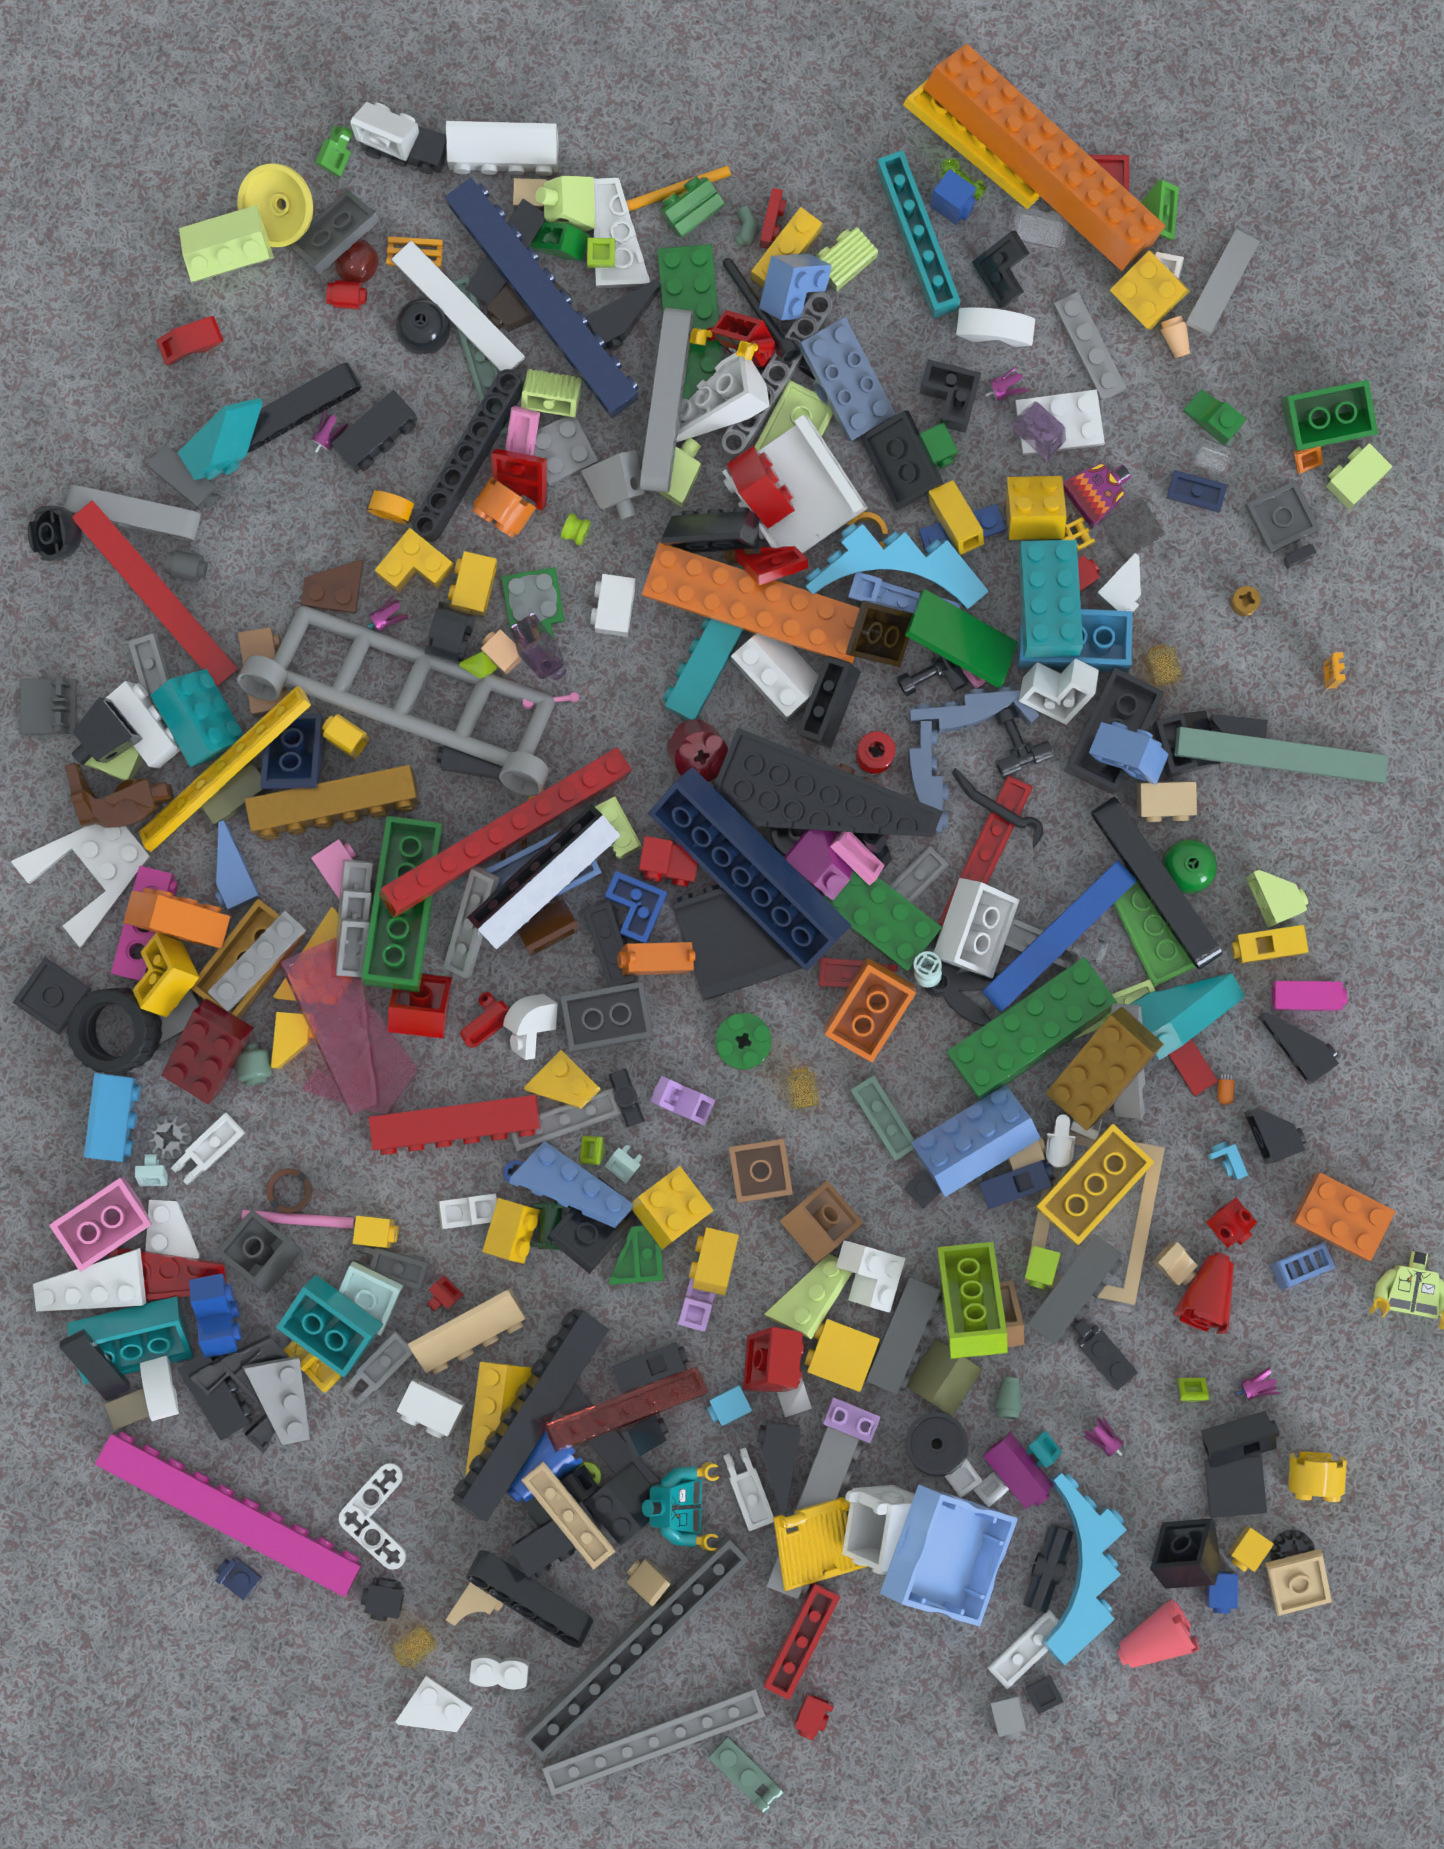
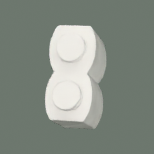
[469,1654,530,1690]

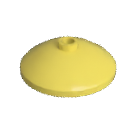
[237,163,313,247]

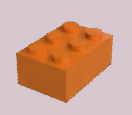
[123,888,230,949]
[824,957,916,1063]
[1290,1172,1396,1261]

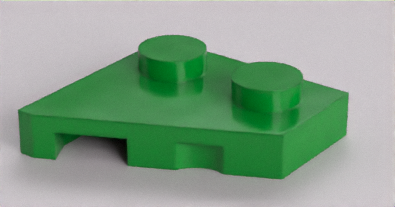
[609,1226,664,1285]

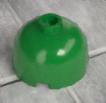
[1162,839,1217,894]

